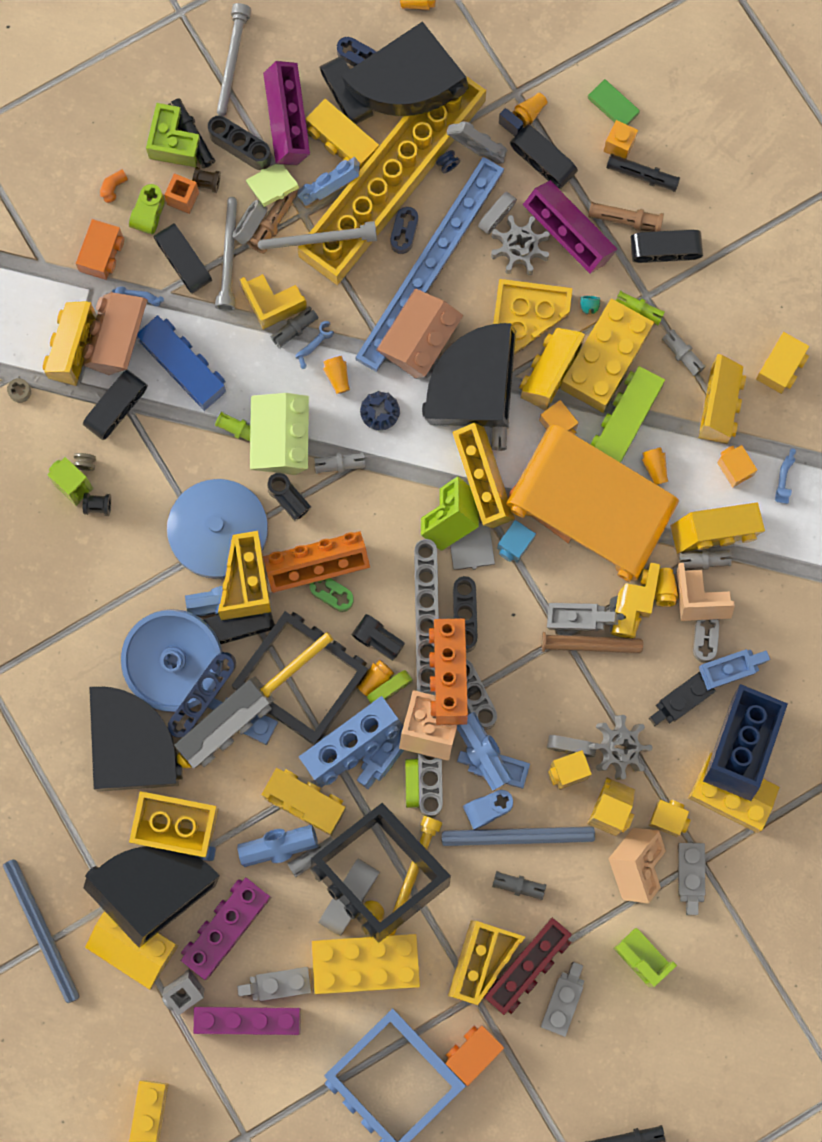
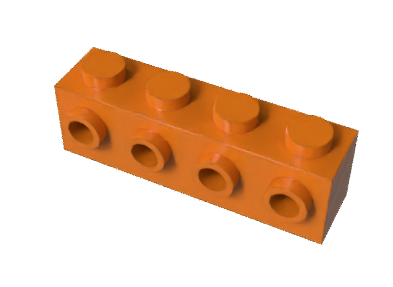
[263,531,370,593]
[429,618,468,725]

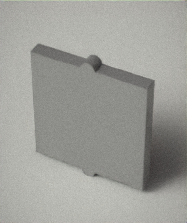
[450,522,495,570]

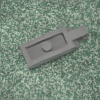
[447,121,508,164]
[547,603,619,631]
[678,843,705,916]
[541,962,584,1037]
[237,967,312,1001]

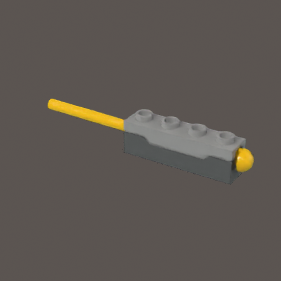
[174,632,334,768]

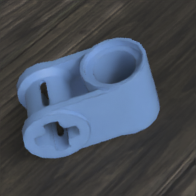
[463,790,513,830]

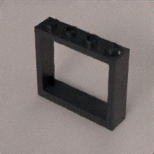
[231,611,369,745]
[310,803,451,943]

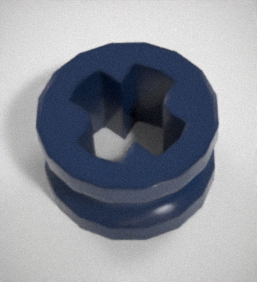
[436,150,460,174]

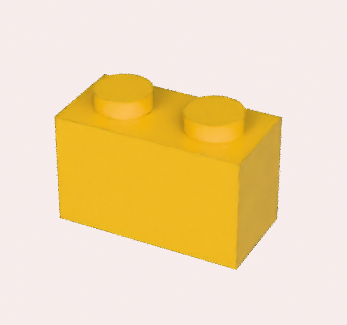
[756,331,809,394]
[548,750,592,790]

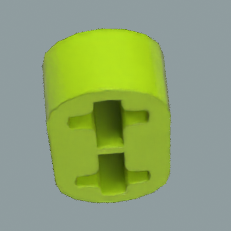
[366,670,413,703]
[405,759,419,808]

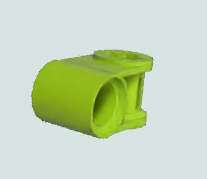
[129,184,165,235]

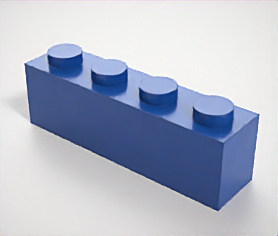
[137,315,226,411]

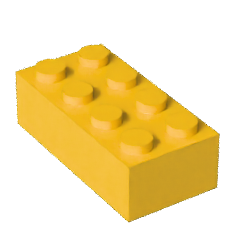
[560,298,654,413]
[312,934,420,994]

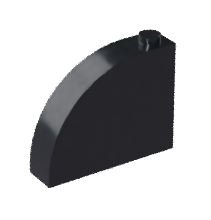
[342,21,469,116]
[422,323,516,427]
[89,687,183,792]
[83,846,220,948]

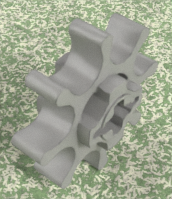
[491,215,550,275]
[588,715,652,780]

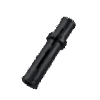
[168,98,216,169]
[606,153,680,192]
[585,1125,666,1142]

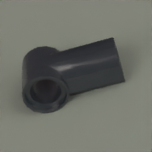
[267,473,311,521]
[351,614,405,661]

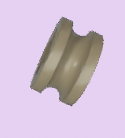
[7,378,31,403]
[73,453,96,471]

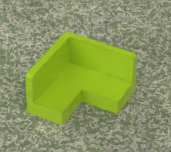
[146,103,200,167]
[421,476,479,551]
[613,928,677,987]

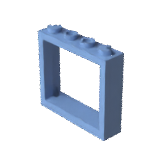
[324,1008,466,1142]

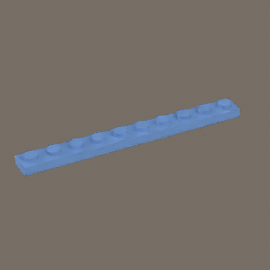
[355,157,504,372]

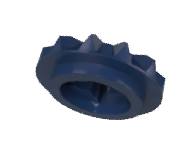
[360,391,400,430]

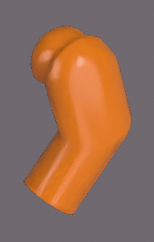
[100,169,128,203]

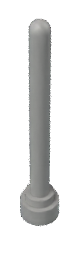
[217,3,252,116]
[215,197,237,311]
[258,221,377,250]

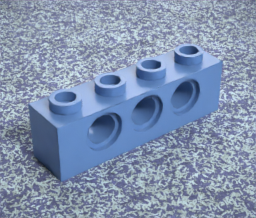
[299,696,403,788]

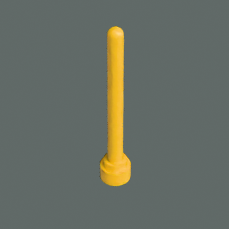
[388,816,443,936]

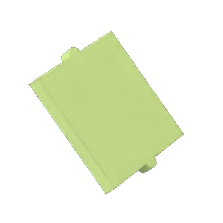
[246,164,299,207]

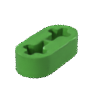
[310,578,354,612]

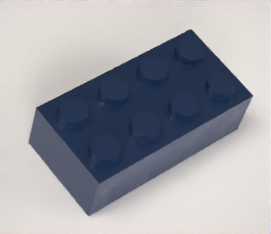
[703,684,788,801]

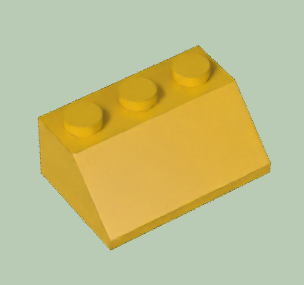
[43,301,97,386]
[519,328,585,411]
[698,354,746,444]
[688,752,780,833]
[129,791,219,858]
[85,911,179,990]

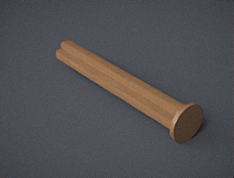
[541,632,643,653]

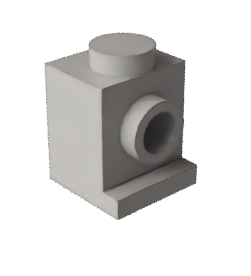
[162,969,205,1016]

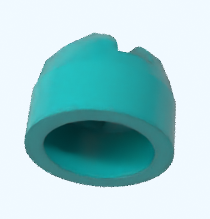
[580,296,600,314]

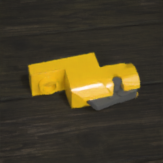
[610,563,660,638]

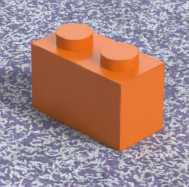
[75,219,125,280]
[445,1025,504,1086]

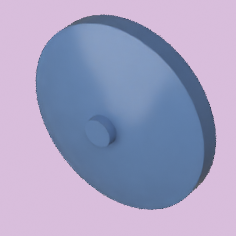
[167,479,268,579]
[121,609,223,712]

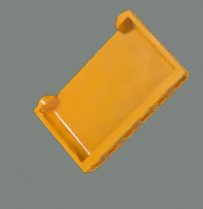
[506,425,679,582]

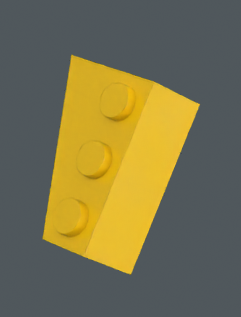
[670,502,765,554]
[218,531,271,620]
[261,767,346,836]
[587,777,635,836]
[448,920,525,1005]

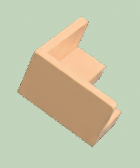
[676,563,735,621]
[399,690,457,760]
[609,828,666,903]

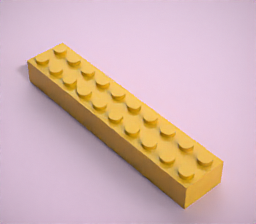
[297,75,486,286]

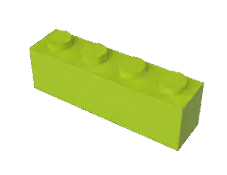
[590,366,665,463]

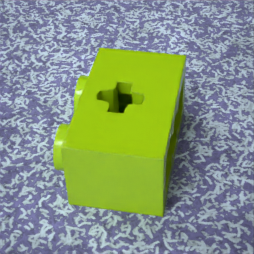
[47,457,94,506]

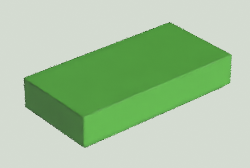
[588,79,640,125]

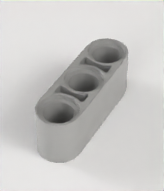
[466,659,497,730]
[318,858,380,936]

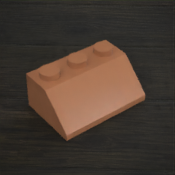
[376,289,464,378]
[82,292,148,375]

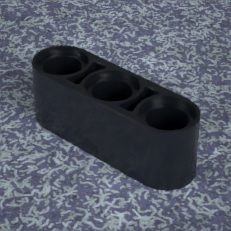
[319,56,373,124]
[208,116,271,170]
[510,125,578,189]
[153,223,212,294]
[630,230,703,263]
[83,370,148,440]
[453,576,478,653]
[204,612,275,645]

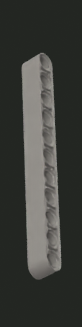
[414,539,443,818]

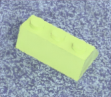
[250,393,309,475]

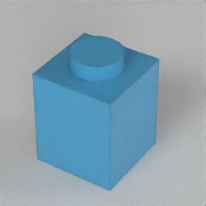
[497,520,536,563]

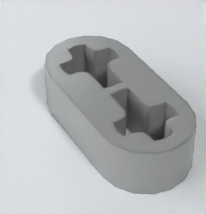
[478,192,517,234]
[232,200,268,245]
[693,619,719,662]
[547,735,596,757]

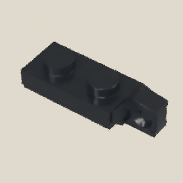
[649,672,716,727]

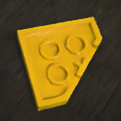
[493,279,573,355]

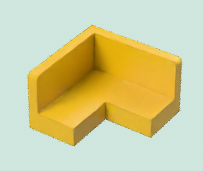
[240,274,307,330]

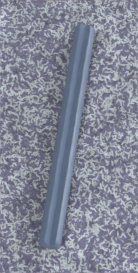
[442,826,595,846]
[3,859,79,1003]

